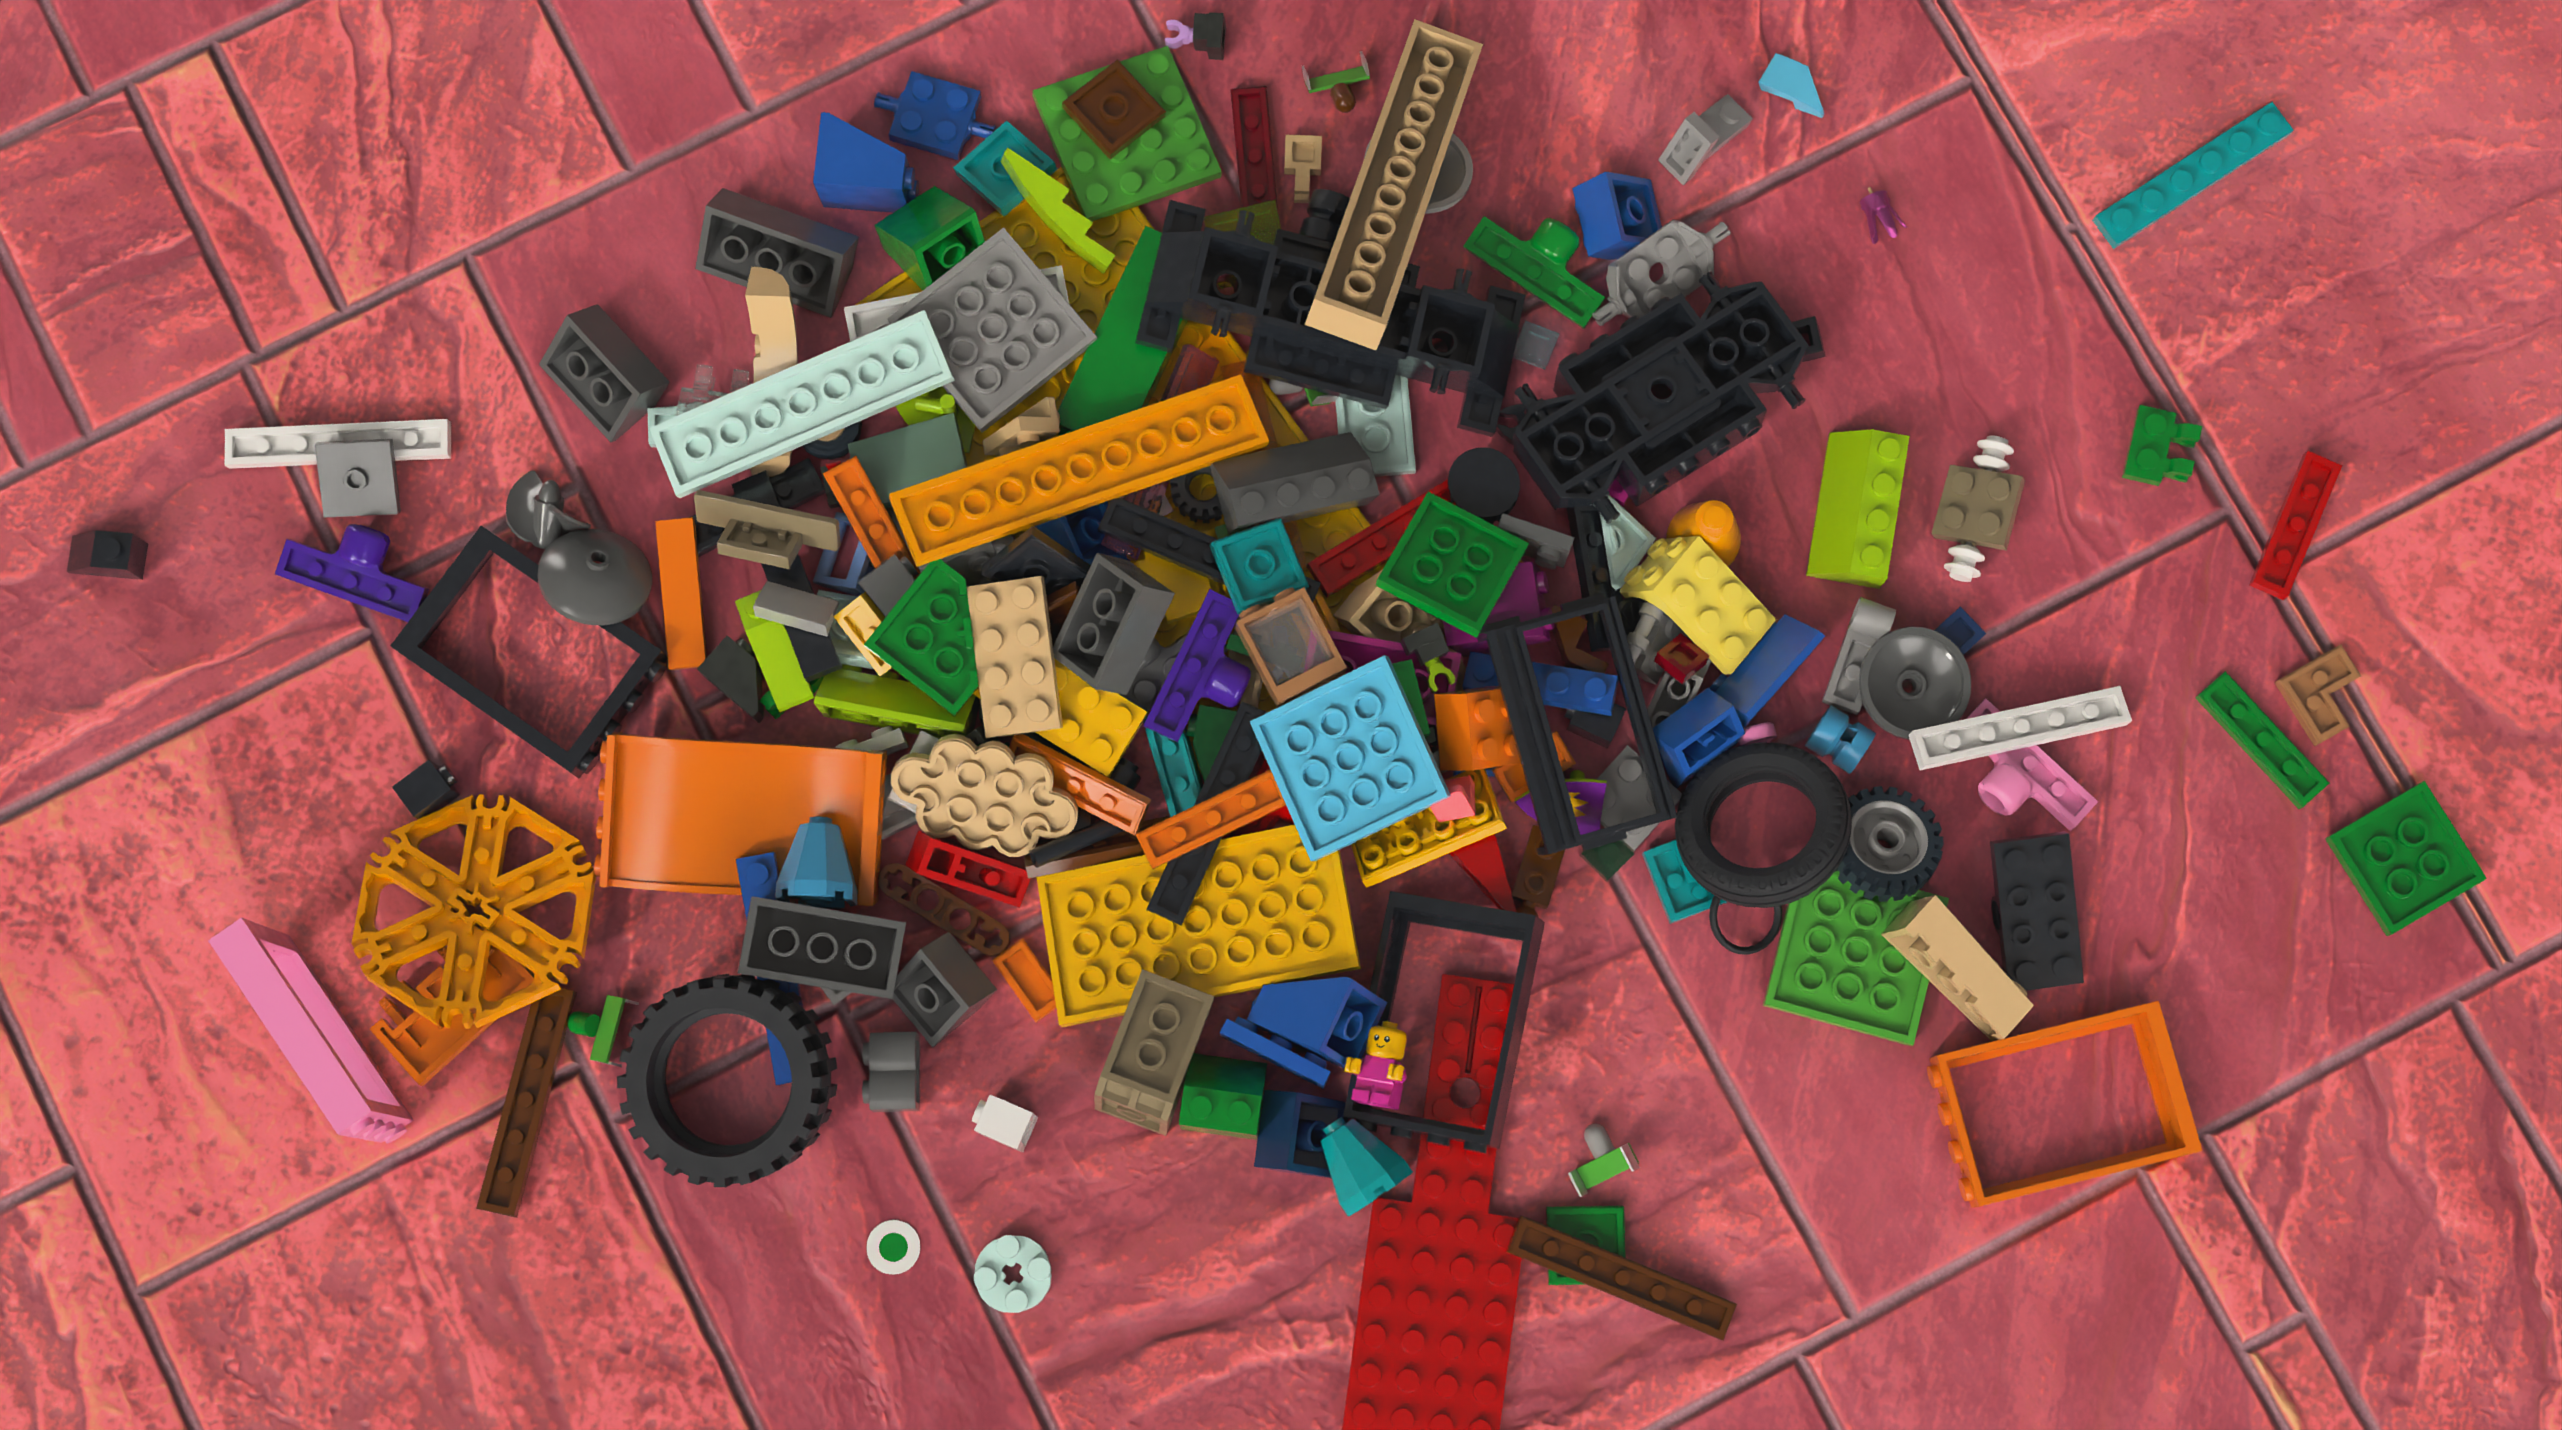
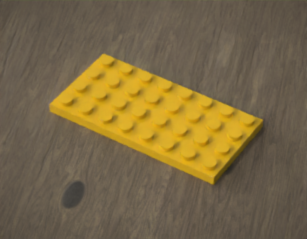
[1036,825,1361,1027]

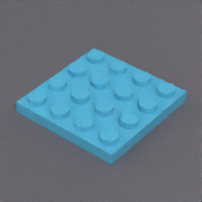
[1250,655,1451,861]

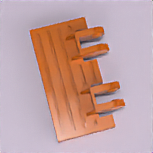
[369,928,534,1086]

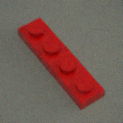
[2249,451,2343,600]

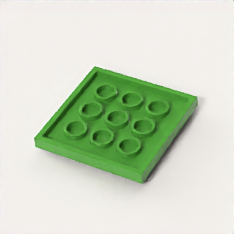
[1032,46,1222,222]
[1763,871,1949,1046]

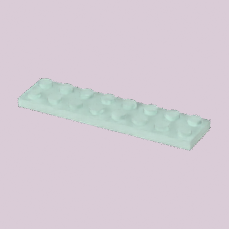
[649,310,955,498]

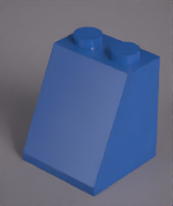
[813,112,919,213]
[1247,977,1387,1068]

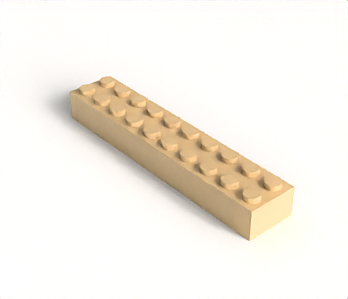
[1305,19,1483,350]

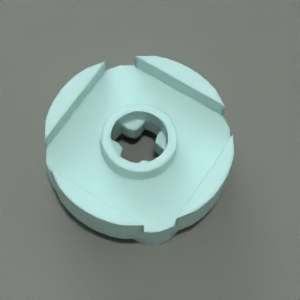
[974,1235,1052,1313]

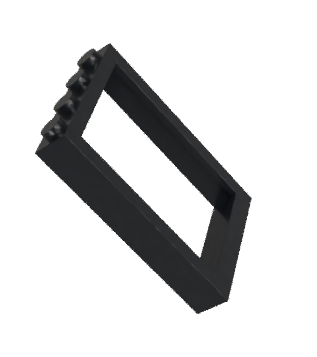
[390,526,668,779]
[1343,891,1545,1154]

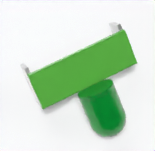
[567,995,639,1067]

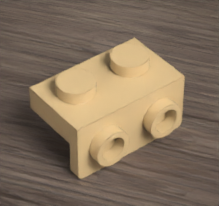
[983,397,1060,456]

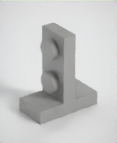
[1658,94,1753,185]

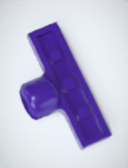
[275,524,429,622]
[1143,589,1251,743]

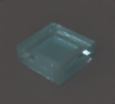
[1513,320,1559,370]

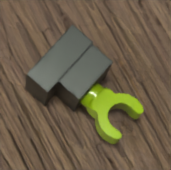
[1400,623,1455,693]

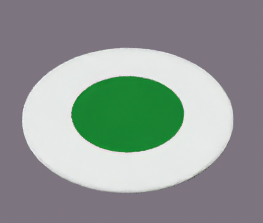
[866,1220,920,1275]

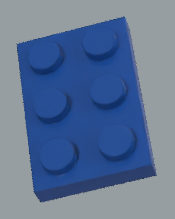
[1220,1016,1331,1089]

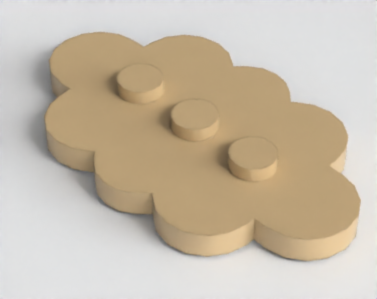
[891,734,1078,857]

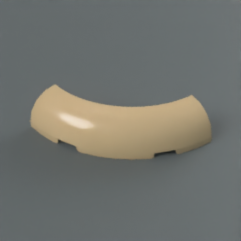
[745,267,798,477]

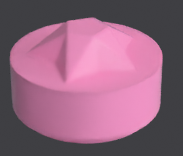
[1739,722,1777,746]

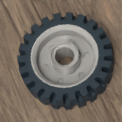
[1835,786,1944,902]

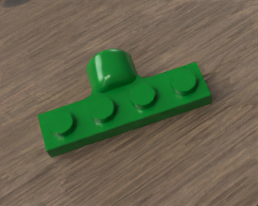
[1463,216,1605,329]

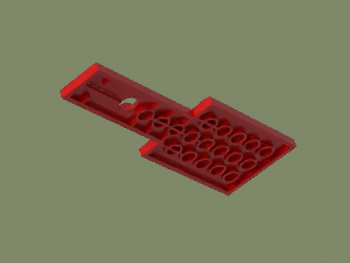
[1342,974,1522,1430]

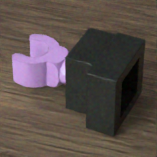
[1165,13,1226,60]

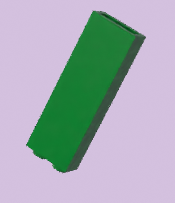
[1057,226,1188,436]

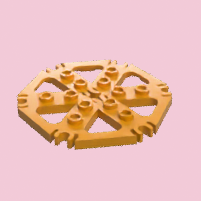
[351,794,596,1029]

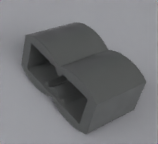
[862,1032,920,1112]

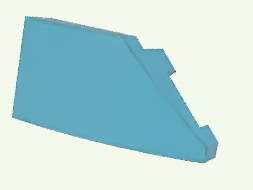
[1758,53,1825,118]

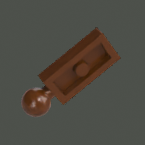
[1512,825,1565,917]

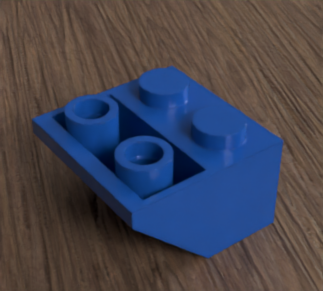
[1652,688,1745,788]

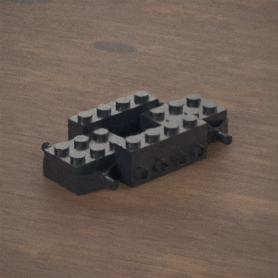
[1512,272,1809,524]

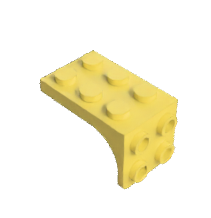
[1620,536,1777,674]

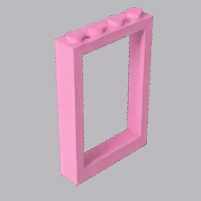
[208,917,413,1144]

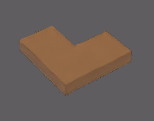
[2274,645,2361,747]

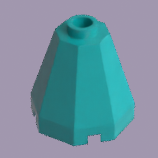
[1320,1117,1413,1217]

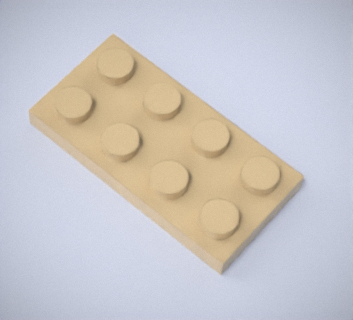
[967,576,1063,738]

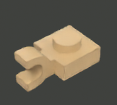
[1284,135,1322,203]

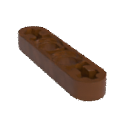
[878,863,1010,957]

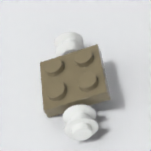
[1931,435,2025,582]

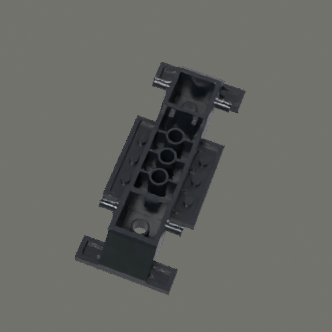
[1135,200,1526,437]

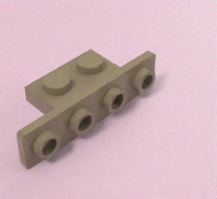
[694,490,841,569]

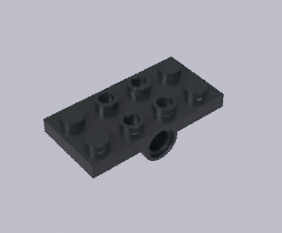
[1990,831,2084,991]

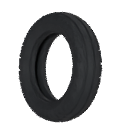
[1675,742,1852,908]

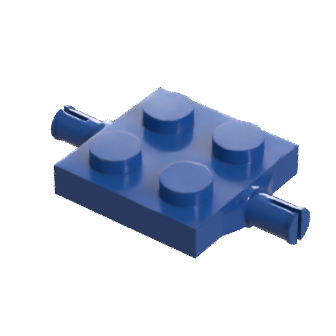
[874,71,996,161]

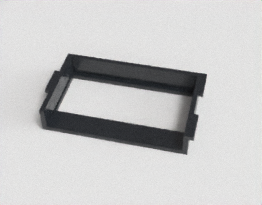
[1477,593,1677,856]

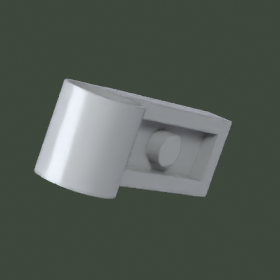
[1821,597,1896,715]

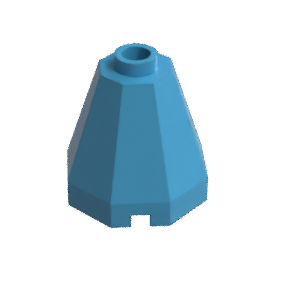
[775,817,858,909]

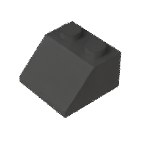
[893,932,997,1047]

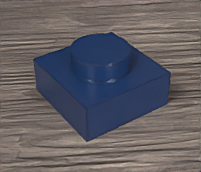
[1934,606,1986,655]

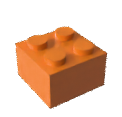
[1434,686,1521,771]

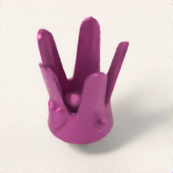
[1859,187,1907,244]

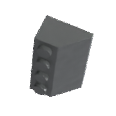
[695,188,859,318]
[1210,432,1380,535]

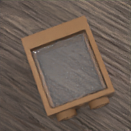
[1235,587,1347,708]

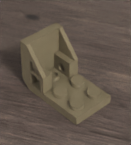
[1094,970,1215,1136]

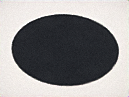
[1448,448,1520,517]

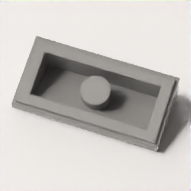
[753,581,839,637]

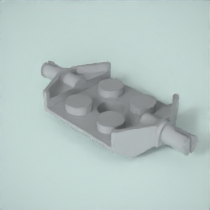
[1592,220,1731,326]

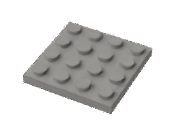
[888,227,1097,433]

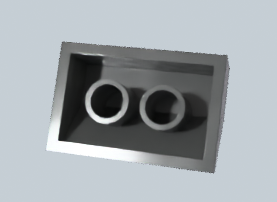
[539,304,670,443]

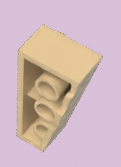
[1881,895,2034,1041]

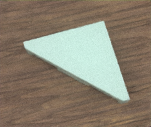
[1600,495,1656,590]

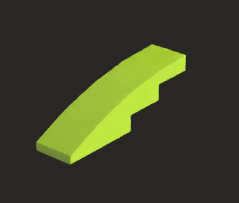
[1001,148,1116,274]

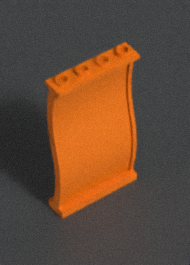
[594,732,887,906]

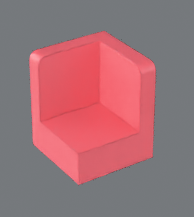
[1430,775,1476,822]

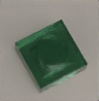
[1580,840,1634,882]

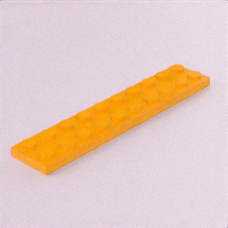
[889,374,1269,567]

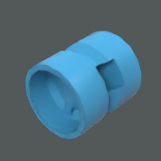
[1805,705,1876,774]

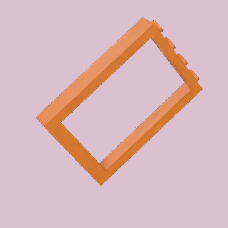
[1927,1001,2203,1208]

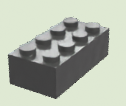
[737,896,906,999]

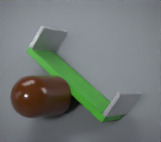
[1302,51,1370,113]

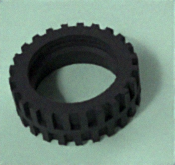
[617,974,837,1187]

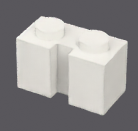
[972,1095,1038,1152]

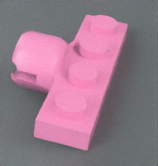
[1966,698,2098,831]

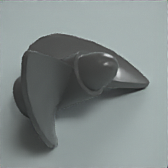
[506,470,591,549]

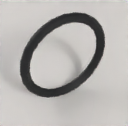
[1709,895,1782,955]

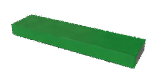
[2195,671,2330,809]

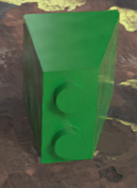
[875,186,985,290]
[1179,1053,1267,1140]

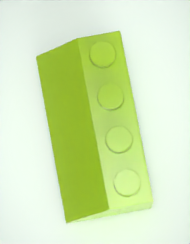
[1806,429,1910,589]
[814,664,980,739]

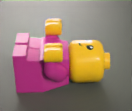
[1344,1021,1407,1110]

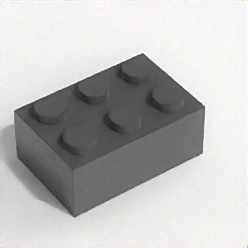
[1053,553,1175,695]

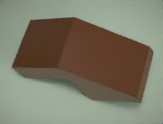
[1552,605,1609,673]

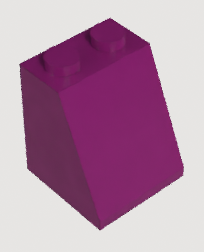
[1443,562,1554,657]

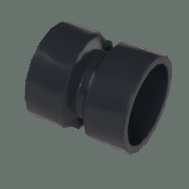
[1298,189,1350,243]

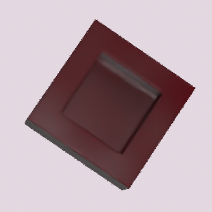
[1654,633,1709,684]

